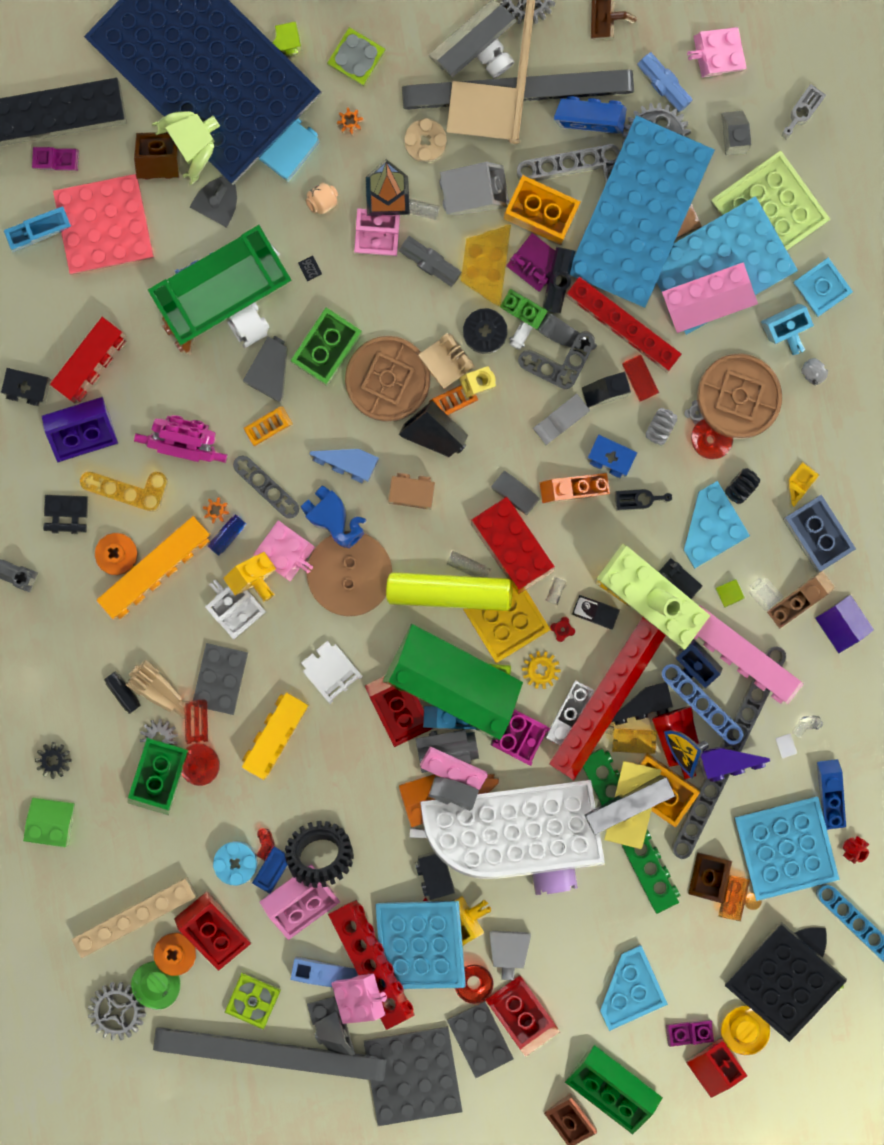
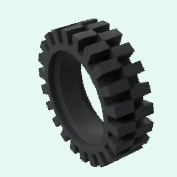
[285,821,354,888]

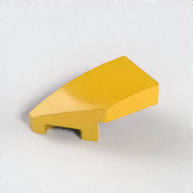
[789,461,819,507]

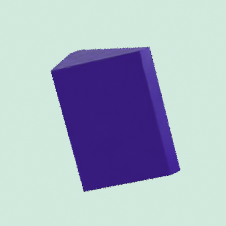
[815,594,874,654]

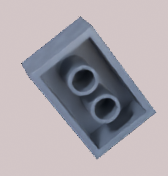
[783,495,856,573]

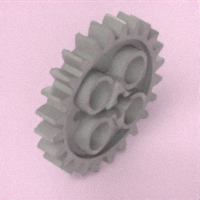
[622,103,691,145]

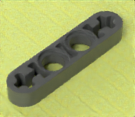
[233,455,299,519]

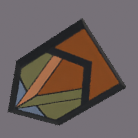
[366,159,410,216]

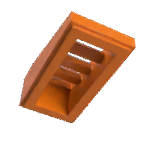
[429,385,478,415]

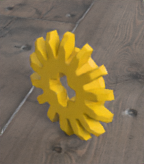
[522,651,561,689]

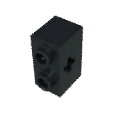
[1,368,51,406]

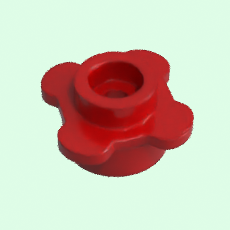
[550,617,575,642]

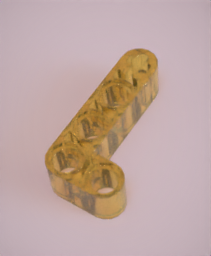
[80,472,169,512]

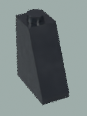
[582,372,631,408]
[399,401,468,457]

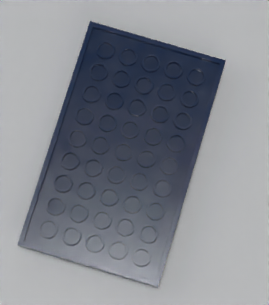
[84,0,322,185]

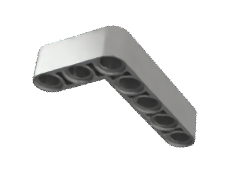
[517,144,620,185]

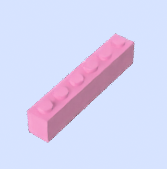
[694,605,804,704]

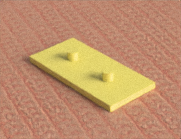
[604,761,661,849]

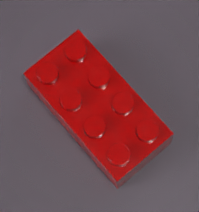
[49,317,127,403]
[471,497,555,595]

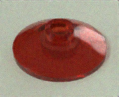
[691,419,733,460]

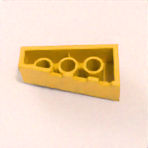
[242,692,309,780]

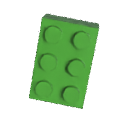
[290,307,362,386]

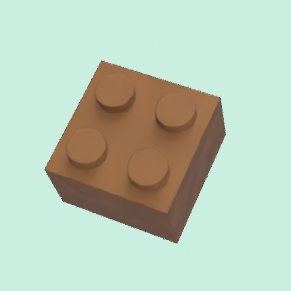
[388,473,435,510]

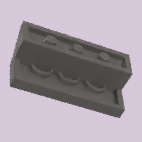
[428,0,517,78]

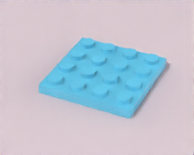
[734,796,840,901]
[375,901,466,989]

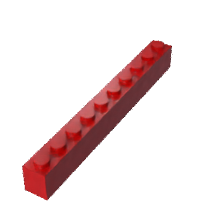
[549,617,666,781]

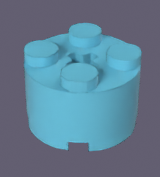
[213,841,258,886]

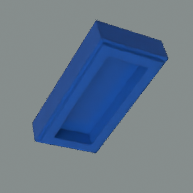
[252,846,287,894]

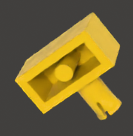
[223,552,276,603]
[454,896,491,946]

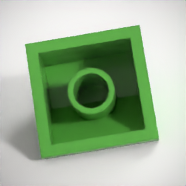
[23,798,75,847]

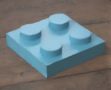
[793,257,853,317]

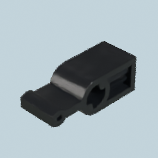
[615,489,672,511]

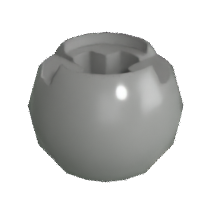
[801,358,828,385]

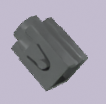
[416,729,479,773]

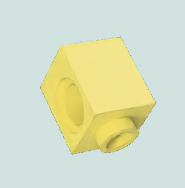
[459,366,496,398]

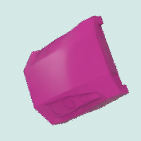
[490,709,551,766]

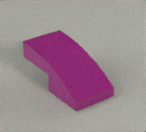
[32,147,79,171]

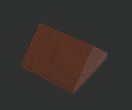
[544,1093,597,1145]

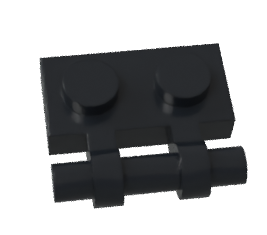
[43,495,88,534]

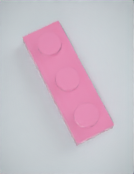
[420,747,487,790]

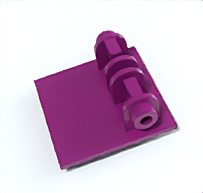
[506,233,555,292]

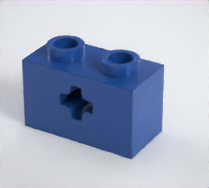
[587,435,637,478]

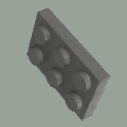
[192,643,248,715]
[447,1001,514,1078]

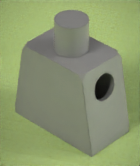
[490,930,531,980]

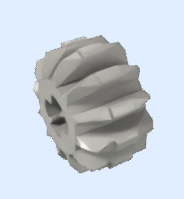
[646,408,677,446]

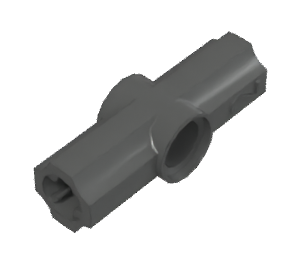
[399,236,462,288]

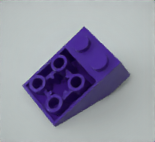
[699,747,770,782]

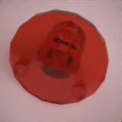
[181,743,220,786]

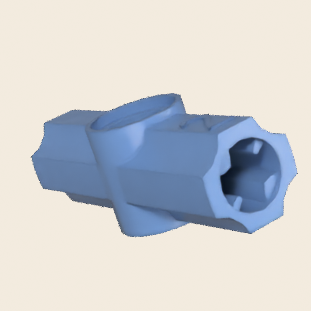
[637,52,693,113]

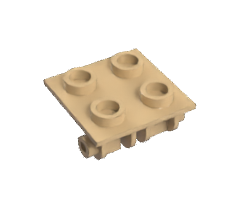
[418,333,475,389]

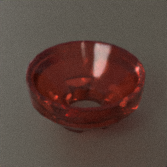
[455,964,494,1004]

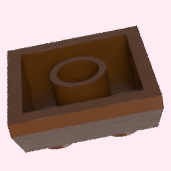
[134,132,180,180]

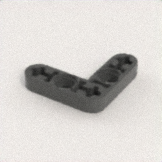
[518,331,595,389]

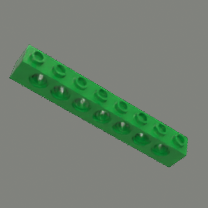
[583,748,681,914]

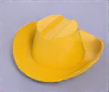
[721,1006,770,1055]

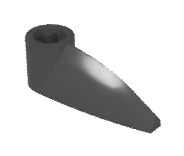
[535,312,597,350]

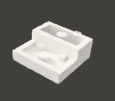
[205,579,266,640]

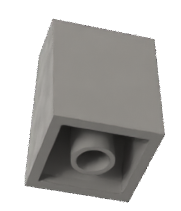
[439,162,509,216]

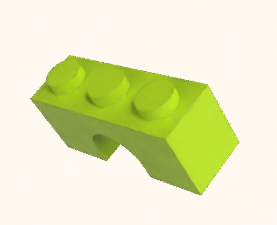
[272,21,302,57]

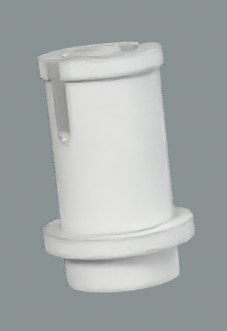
[509,321,533,350]

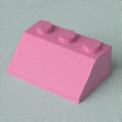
[260,864,340,940]

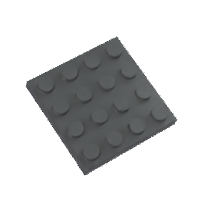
[364,1026,462,1126]

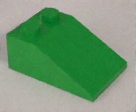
[128,738,188,816]

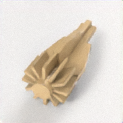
[126,660,196,722]

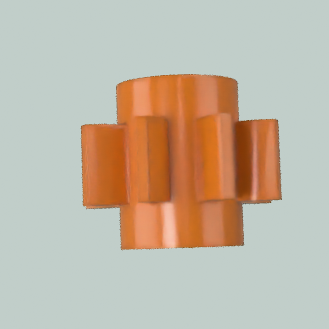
[337,107,363,135]
[203,497,230,524]

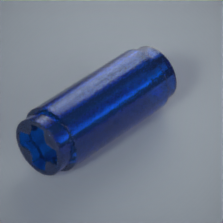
[208,514,246,556]

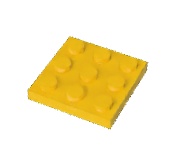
[463,586,551,663]

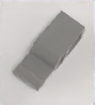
[782,84,826,139]
[533,394,590,445]

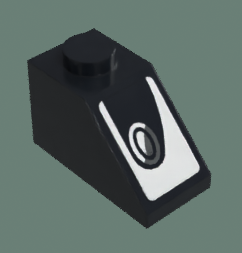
[572,595,620,630]

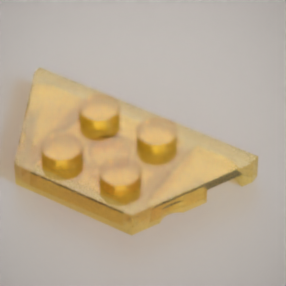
[461,224,511,307]

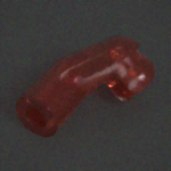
[256,828,275,861]

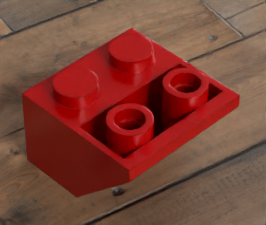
[686,1038,748,1098]

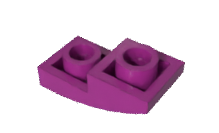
[666,1020,714,1047]

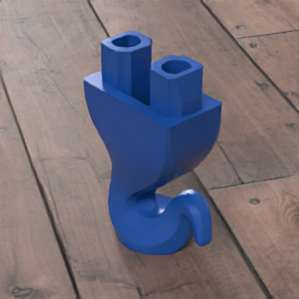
[301,486,367,548]

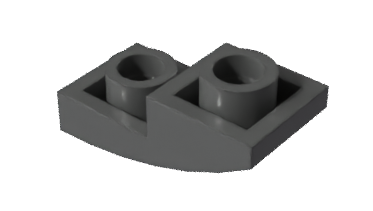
[491,471,540,515]
[429,776,479,811]

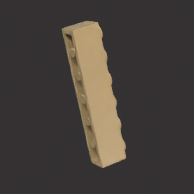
[71,877,198,958]

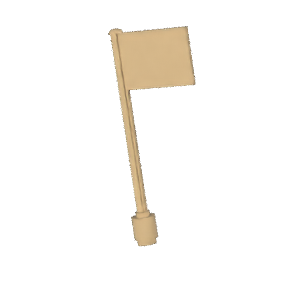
[447,0,535,145]

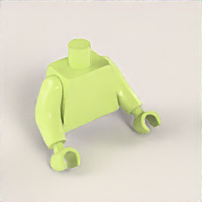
[152,111,220,185]

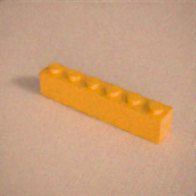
[96,516,211,620]

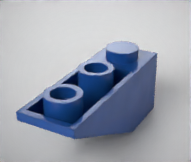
[817,759,846,830]

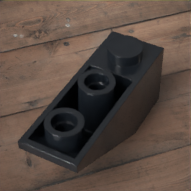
[611,682,673,726]

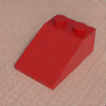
[365,676,433,747]
[174,891,251,971]
[485,975,560,1057]

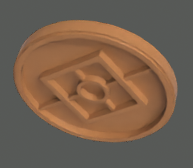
[345,336,430,422]
[697,354,782,439]
[307,531,392,616]

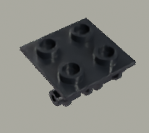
[659,558,703,599]

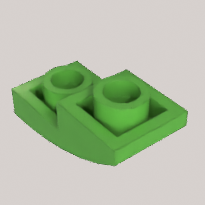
[500,289,547,329]

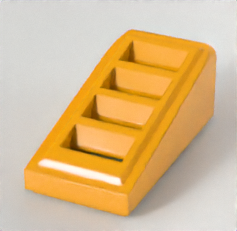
[243,406,293,446]

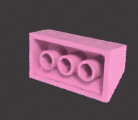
[662,262,758,333]

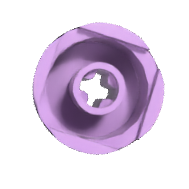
[532,869,578,895]

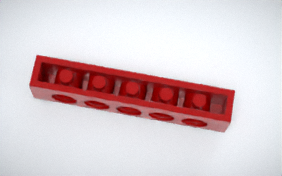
[566,277,682,373]
[328,900,415,1030]

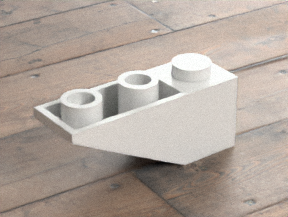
[545,680,594,746]

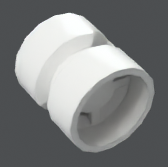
[477,38,515,79]

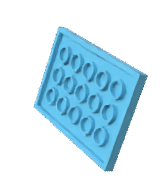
[656,196,798,335]

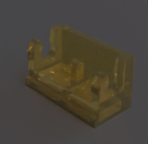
[612,728,657,754]

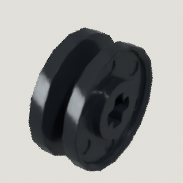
[463,308,507,354]

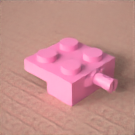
[687,27,747,78]
[354,209,400,256]
[253,520,315,581]
[331,974,387,1024]

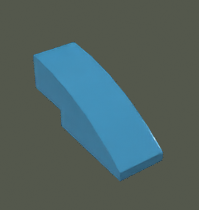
[4,206,71,253]

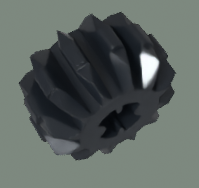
[725,468,760,504]
[35,742,72,779]

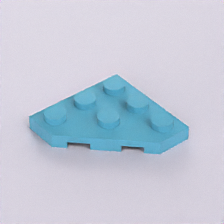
[684,481,750,569]
[600,945,668,1031]

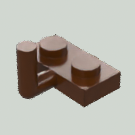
[591,0,637,40]

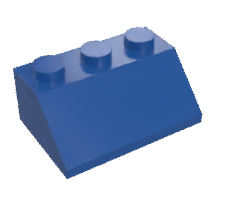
[554,96,627,134]

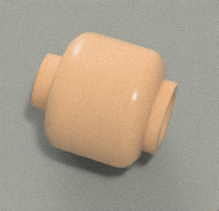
[306,183,338,215]

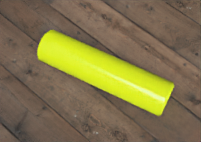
[386,572,513,611]

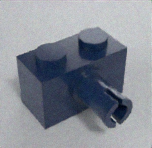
[672,639,723,689]

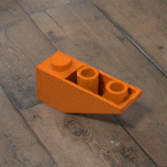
[540,473,610,503]

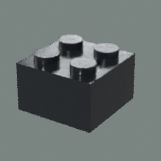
[415,852,455,900]

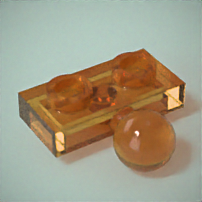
[718,875,762,921]

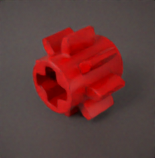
[843,836,869,864]

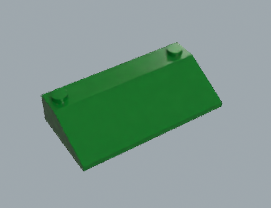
[148,225,292,346]
[382,624,523,740]

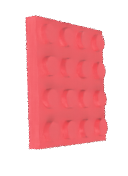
[53,174,154,275]

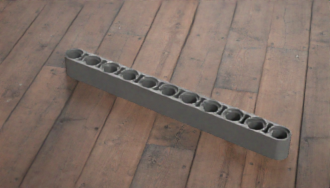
[402,70,634,110]
[672,647,786,859]
[153,1028,387,1081]

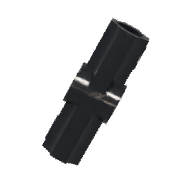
[542,247,575,314]

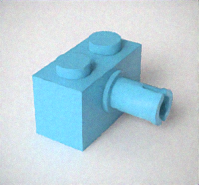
[761,304,814,355]

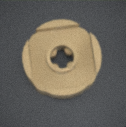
[404,118,447,162]

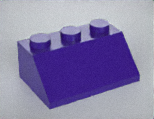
[42,397,118,463]

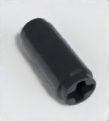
[104,671,141,714]

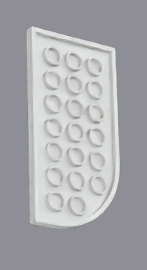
[420,780,605,879]

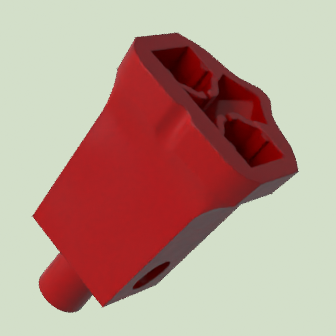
[652,706,699,779]

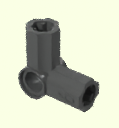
[0,559,38,592]

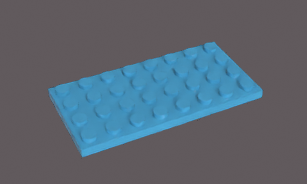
[570,115,715,308]

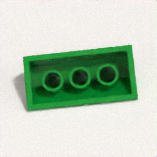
[565,1045,663,1135]

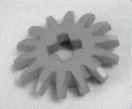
[140,719,178,749]

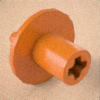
[95,533,138,575]
[154,933,196,976]

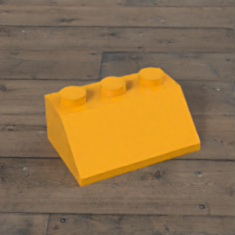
[503,175,581,245]
[639,753,700,828]

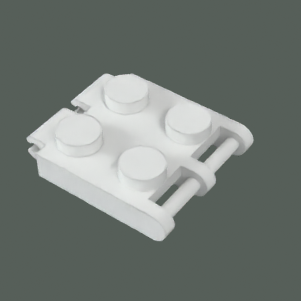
[301,641,363,704]

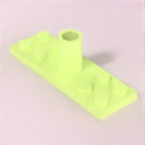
[597,544,711,650]

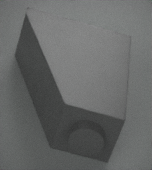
[722,111,751,155]
[243,336,288,403]

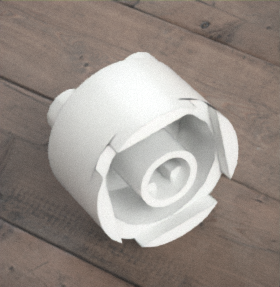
[228,303,270,348]

